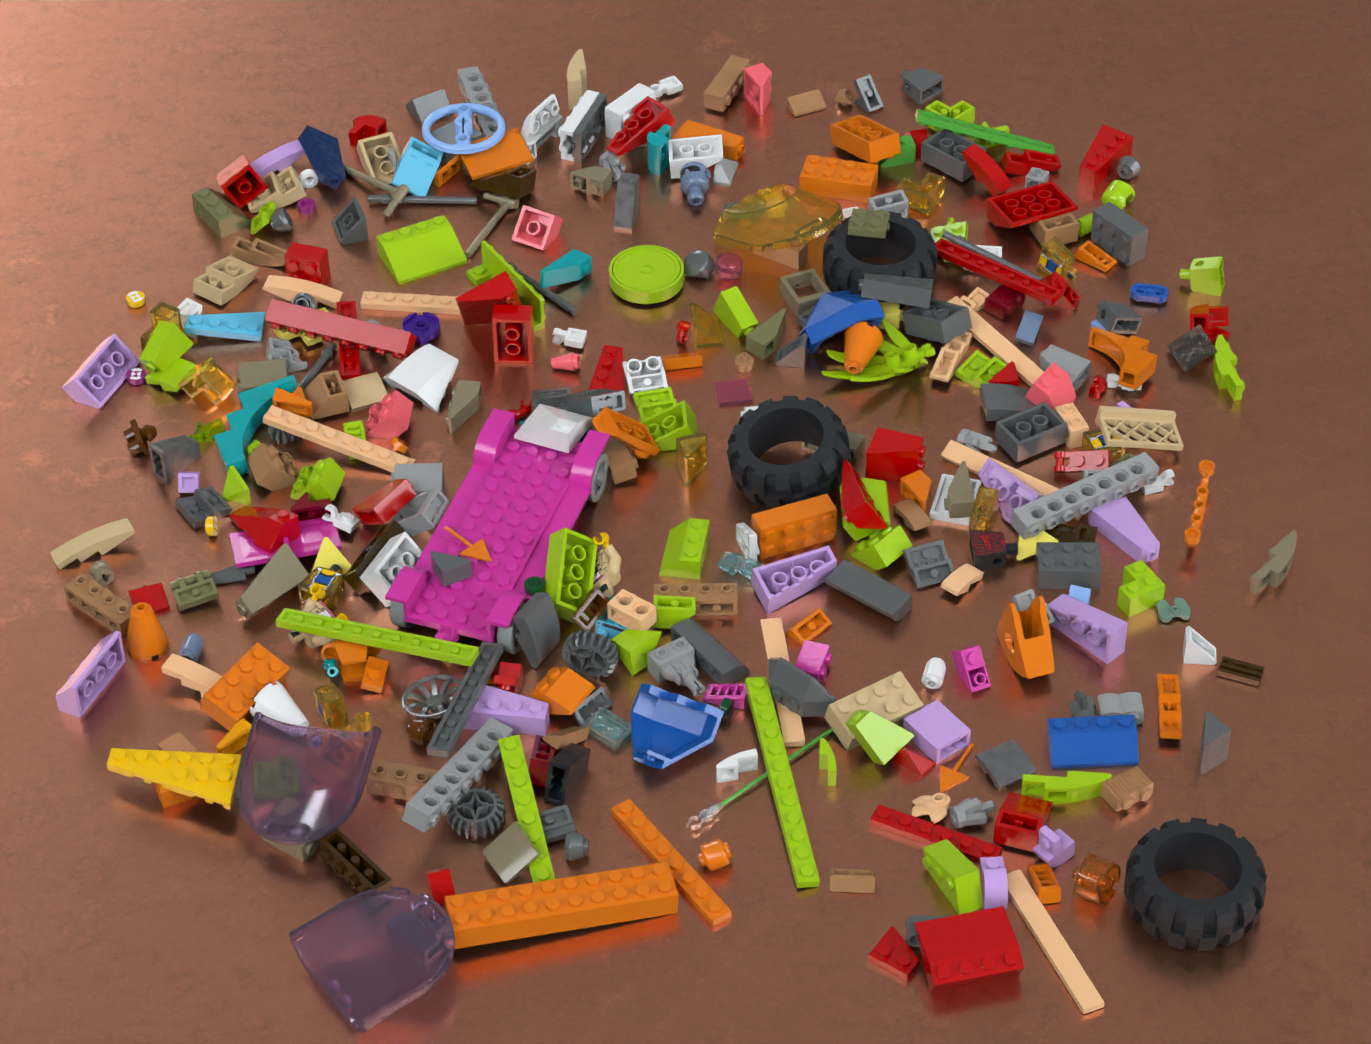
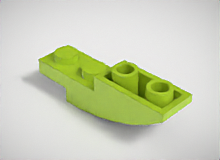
[1213,334,1245,401]
[1021,770,1112,804]

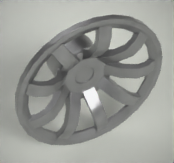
[402,674,462,719]

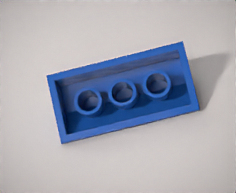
[1046,715,1139,768]

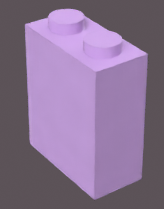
[903,700,971,764]

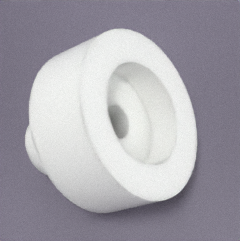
[299,169,318,188]

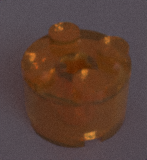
[1072,853,1121,906]

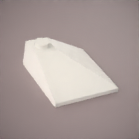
[514,404,592,453]

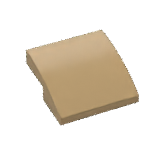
[343,372,387,412]

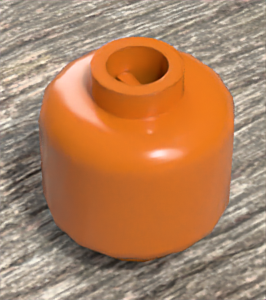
[698,838,733,871]

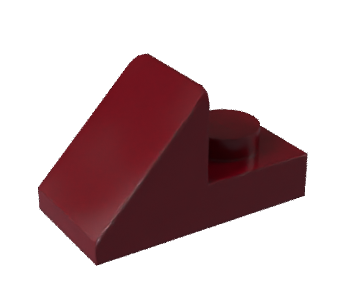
[290,492,331,521]

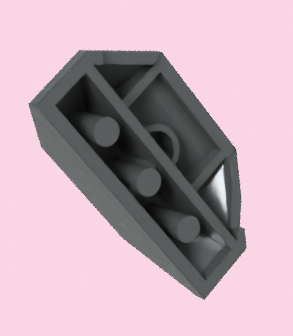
[767,657,836,717]

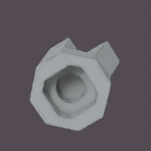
[599,151,626,182]
[957,428,997,453]
[950,798,996,828]

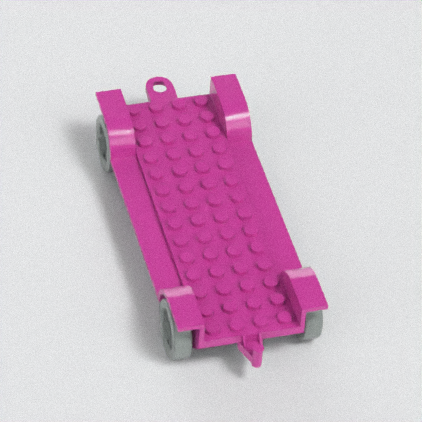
[385,408,610,654]

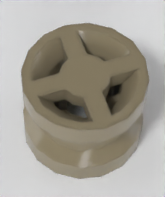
[89,560,115,586]

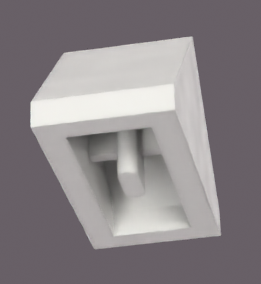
[1183,626,1217,665]

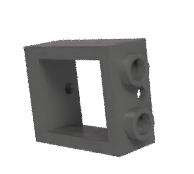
[566,388,626,416]

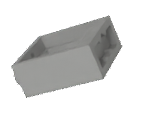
[393,487,450,537]

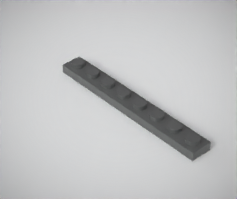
[427,641,503,758]

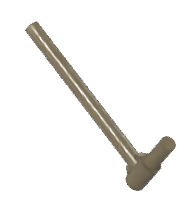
[343,164,410,218]
[464,192,519,258]

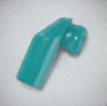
[323,658,340,677]

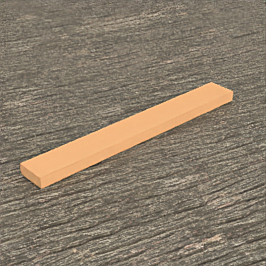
[947,296,1044,387]
[941,440,1083,521]
[760,618,805,748]
[1007,869,1104,1014]

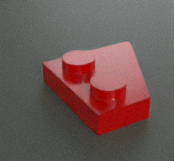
[868,926,920,981]

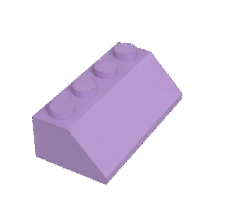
[62,333,141,409]
[56,631,126,718]

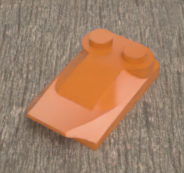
[592,407,660,459]

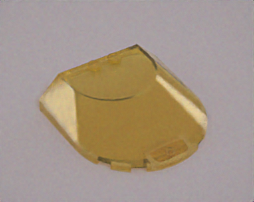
[713,182,843,252]

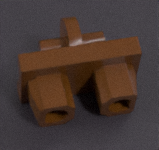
[123,419,157,456]

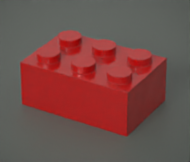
[492,304,535,364]

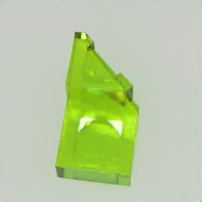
[189,418,226,443]

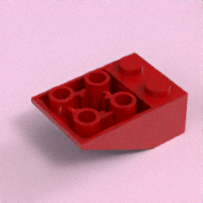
[993,792,1053,852]

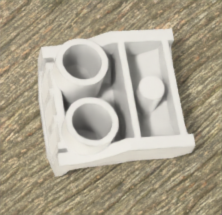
[622,356,668,395]

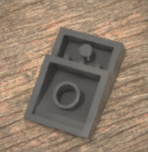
[980,383,1036,421]
[512,593,560,669]

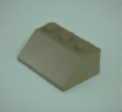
[192,187,252,239]

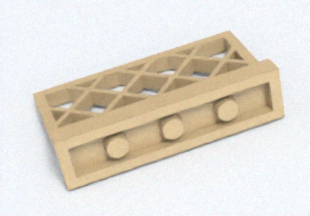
[1095,406,1184,451]

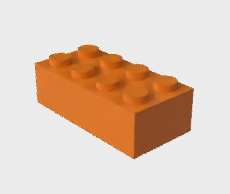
[830,114,901,164]
[799,155,878,204]
[752,494,837,560]
[199,642,290,731]

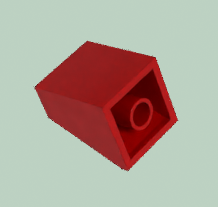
[215,154,269,209]
[865,427,926,482]

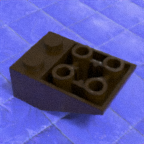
[470,166,537,200]

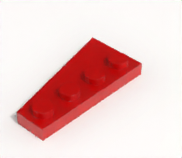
[588,345,624,390]

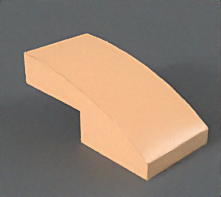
[960,287,990,313]
[940,563,984,596]

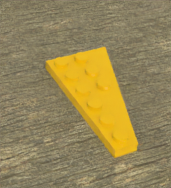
[107,748,242,810]

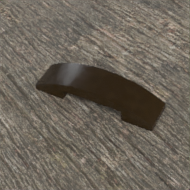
[1013,524,1098,542]

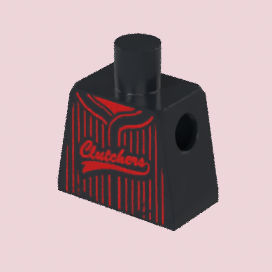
[969,530,1018,571]

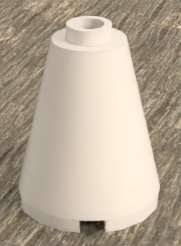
[250,681,309,738]

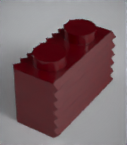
[984,284,1026,320]

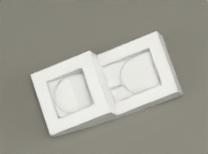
[716,749,758,783]

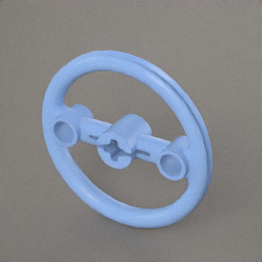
[422,103,506,154]

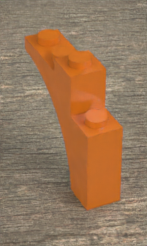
[1088,327,1158,390]

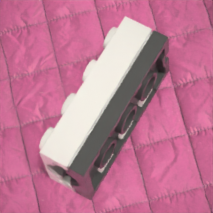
[558,90,607,163]

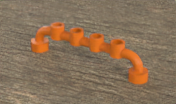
[1184,460,1215,548]

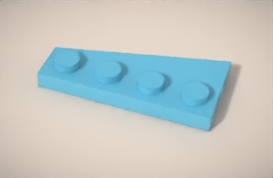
[185,312,265,342]

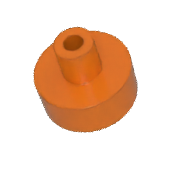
[389,436,410,454]

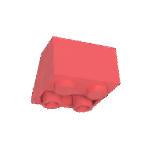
[365,390,413,438]

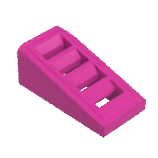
[703,684,748,710]

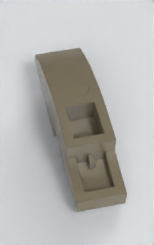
[1250,530,1297,595]

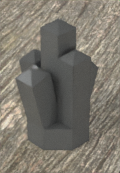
[1068,690,1096,717]

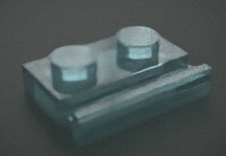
[584,708,632,751]

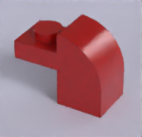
[348,115,387,148]
[1190,304,1229,332]
[493,662,524,694]

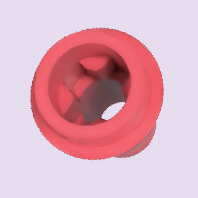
[551,352,580,371]

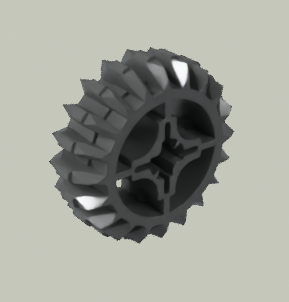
[562,629,619,679]
[446,785,506,840]

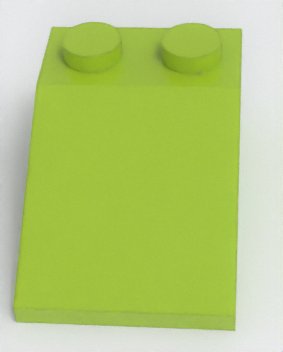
[640,400,699,451]

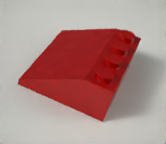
[987,181,1078,228]
[455,271,521,325]
[914,906,1024,991]

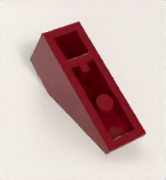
[528,735,555,787]

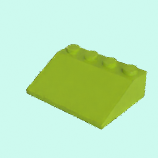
[376,215,467,285]

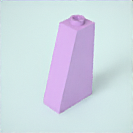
[1088,497,1160,563]

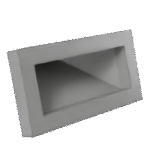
[713,158,738,187]

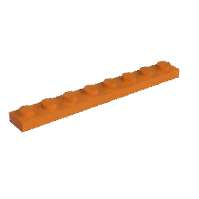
[611,798,731,927]

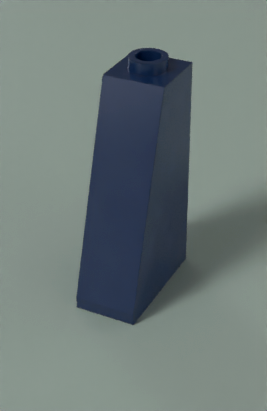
[298,125,346,190]

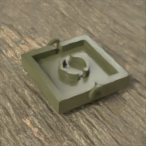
[848,208,890,239]

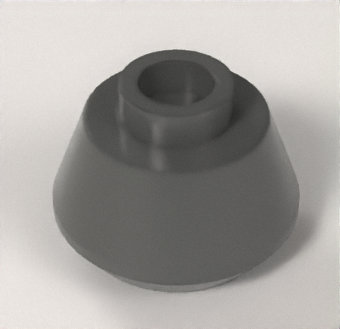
[1117,156,1141,179]
[270,208,293,232]
[291,293,316,309]
[565,831,589,861]

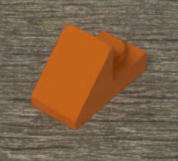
[360,655,389,693]

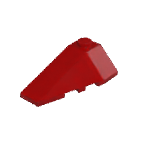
[606,96,676,156]
[841,459,888,529]
[229,506,300,554]

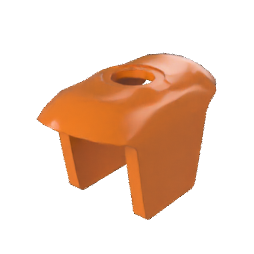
[321,640,382,683]

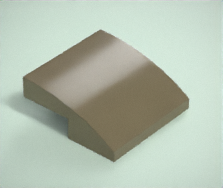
[483,821,541,884]

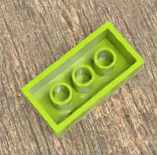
[544,527,597,623]

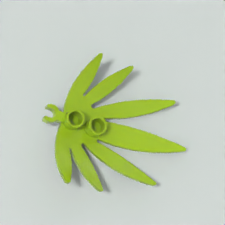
[821,318,936,382]

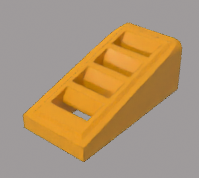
[216,718,255,754]

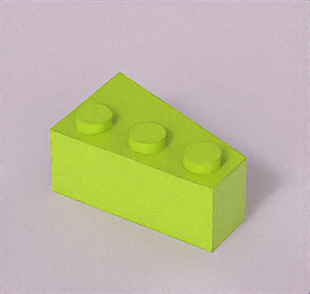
[922,839,984,915]

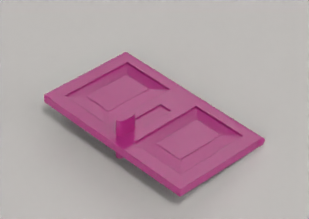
[228,518,342,568]

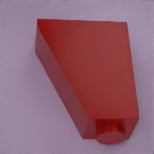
[352,479,417,525]

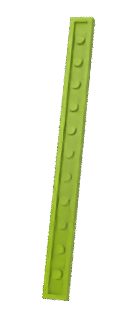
[744,677,820,888]

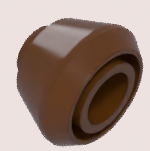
[407,718,434,746]

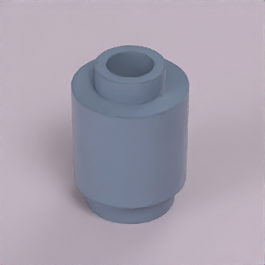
[178,634,204,662]

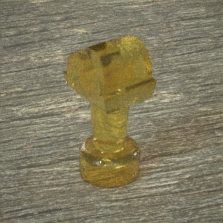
[332,712,373,740]

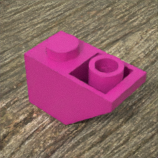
[952,645,991,692]

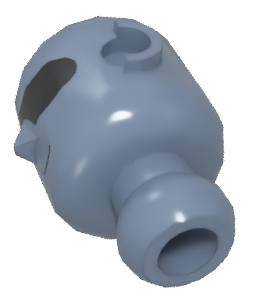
[680,162,711,206]

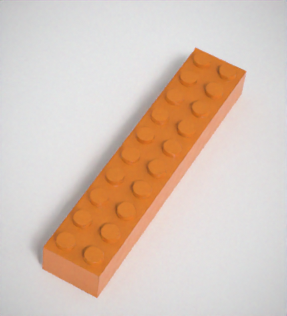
[445,861,679,949]

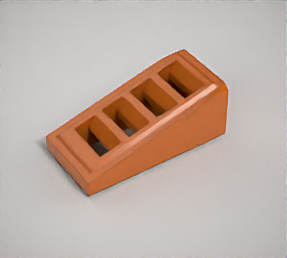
[1074,240,1117,272]
[272,388,313,417]
[1027,863,1061,904]

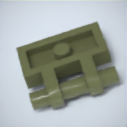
[169,569,219,611]

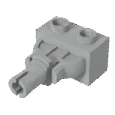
[867,189,909,219]
[647,637,705,696]

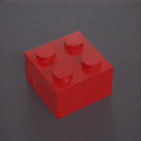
[284,242,331,286]

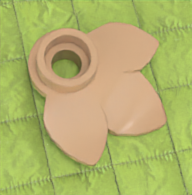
[912,793,951,823]

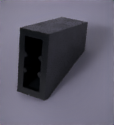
[544,743,591,806]

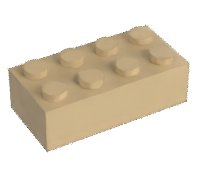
[825,671,924,751]

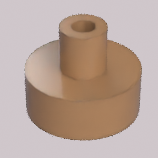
[835,87,854,106]
[735,352,754,373]

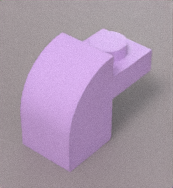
[1033,825,1075,867]
[980,856,1008,910]

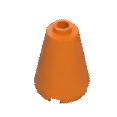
[844,322,883,374]
[126,602,169,660]

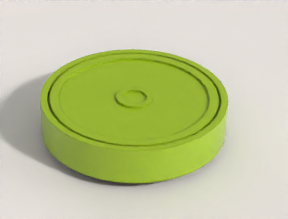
[609,245,684,304]

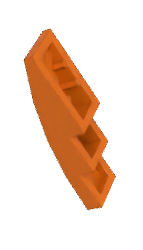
[1156,673,1183,739]

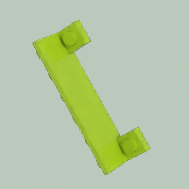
[466,240,546,332]

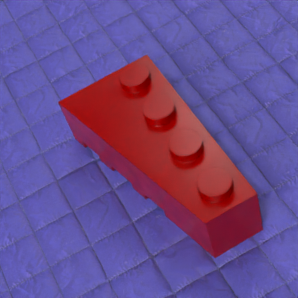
[1078,124,1133,189]

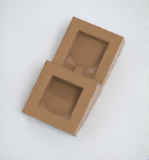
[893,498,932,531]

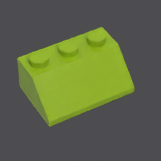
[840,477,891,541]
[659,518,710,580]

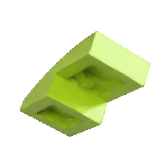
[250,201,276,235]
[819,738,837,786]

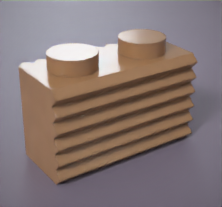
[1101,765,1154,812]

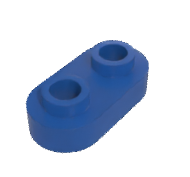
[1130,283,1169,303]

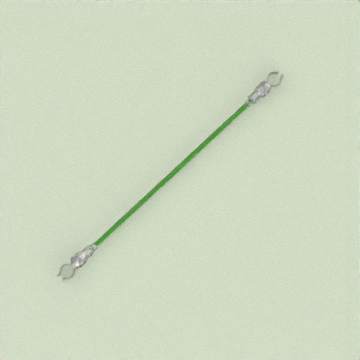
[686,728,833,831]

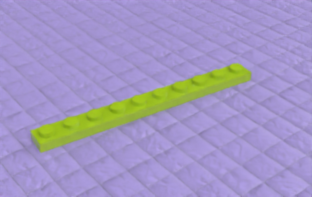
[276,608,480,667]

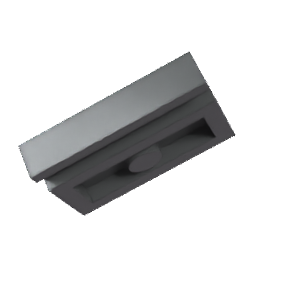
[539,804,577,844]

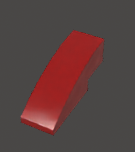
[961,143,1012,197]
[1001,149,1061,175]

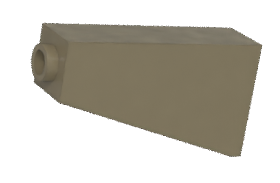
[235,543,310,620]

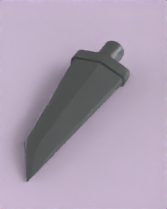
[190,565,255,585]

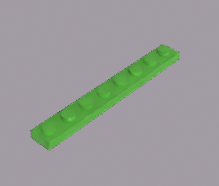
[915,109,1055,154]

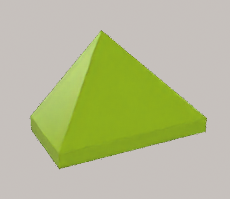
[222,465,251,505]

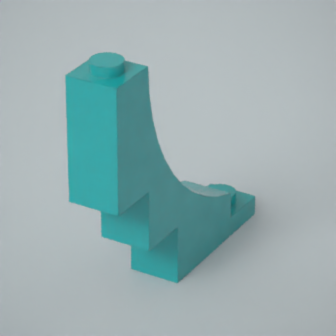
[214,375,297,476]

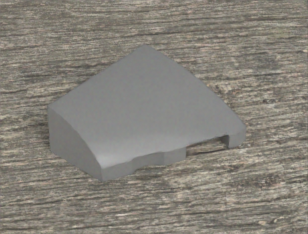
[266,337,308,373]

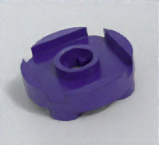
[402,312,441,345]

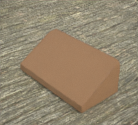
[787,89,826,117]
[542,726,590,750]
[829,868,875,893]

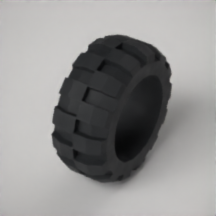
[822,211,937,309]
[727,396,851,509]
[1124,818,1267,952]

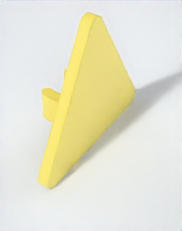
[1017,531,1059,561]
[310,537,351,580]

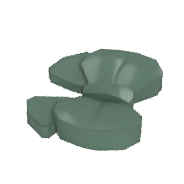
[1156,597,1191,623]

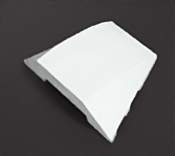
[520,94,563,166]
[381,344,459,413]

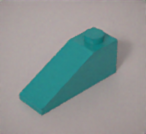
[540,249,592,288]

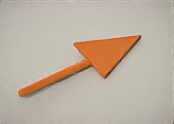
[444,526,492,563]
[940,743,974,793]

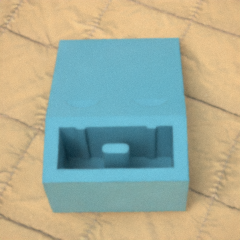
[391,136,443,196]

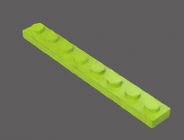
[498,735,555,883]

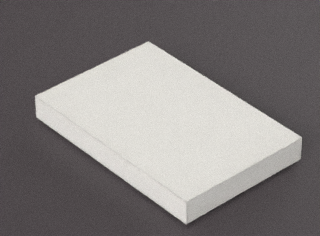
[929,474,981,526]

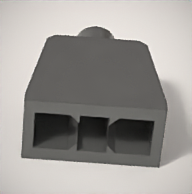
[901,67,944,104]
[1096,300,1143,334]

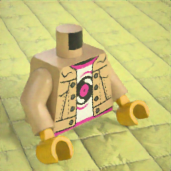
[593,532,622,598]
[288,583,349,648]

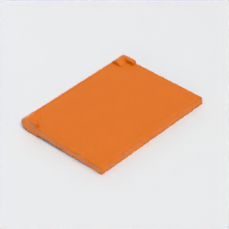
[459,127,534,180]

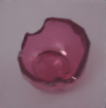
[715,252,743,281]

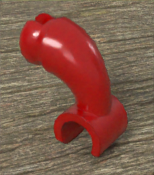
[676,320,690,343]
[1089,375,1107,400]
[506,400,532,421]

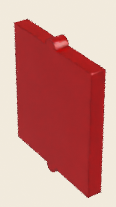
[128,582,170,614]

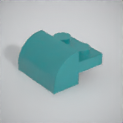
[647,124,671,176]

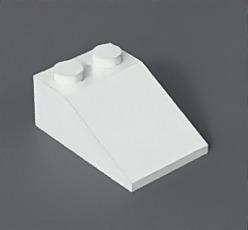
[668,134,723,179]

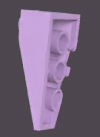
[978,458,1044,523]

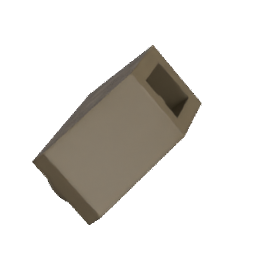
[570,166,612,197]

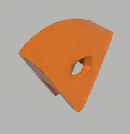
[997,595,1055,679]

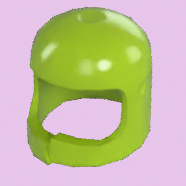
[1101,180,1135,210]

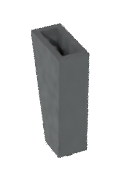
[858,273,934,308]

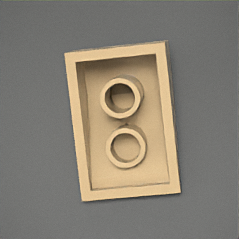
[357,132,401,189]

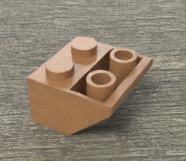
[1029,213,1079,249]
[303,370,349,420]
[247,443,299,491]

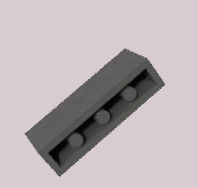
[825,559,912,621]
[671,618,750,684]

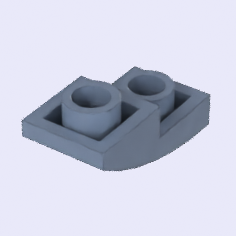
[1015,310,1044,346]

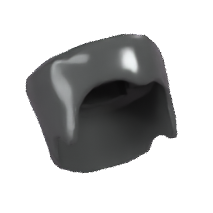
[684,250,715,279]

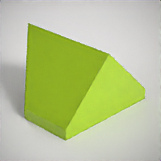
[611,629,662,676]

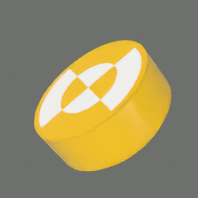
[126,291,146,308]
[205,516,219,537]

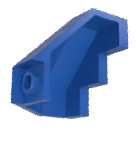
[797,290,885,354]
[630,683,724,769]

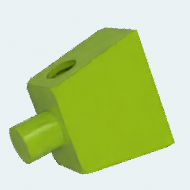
[1180,256,1225,296]

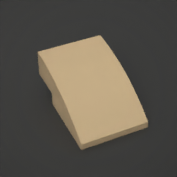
[567,49,587,110]
[248,166,307,213]
[193,255,259,305]

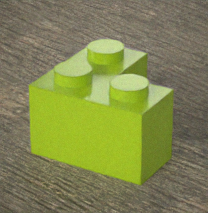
[925,100,975,132]
[1117,560,1165,617]

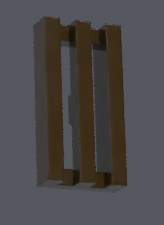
[1217,656,1264,687]

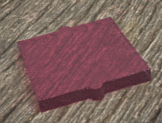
[713,378,753,406]

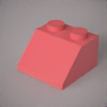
[744,63,772,115]
[511,205,563,251]
[1025,362,1076,410]

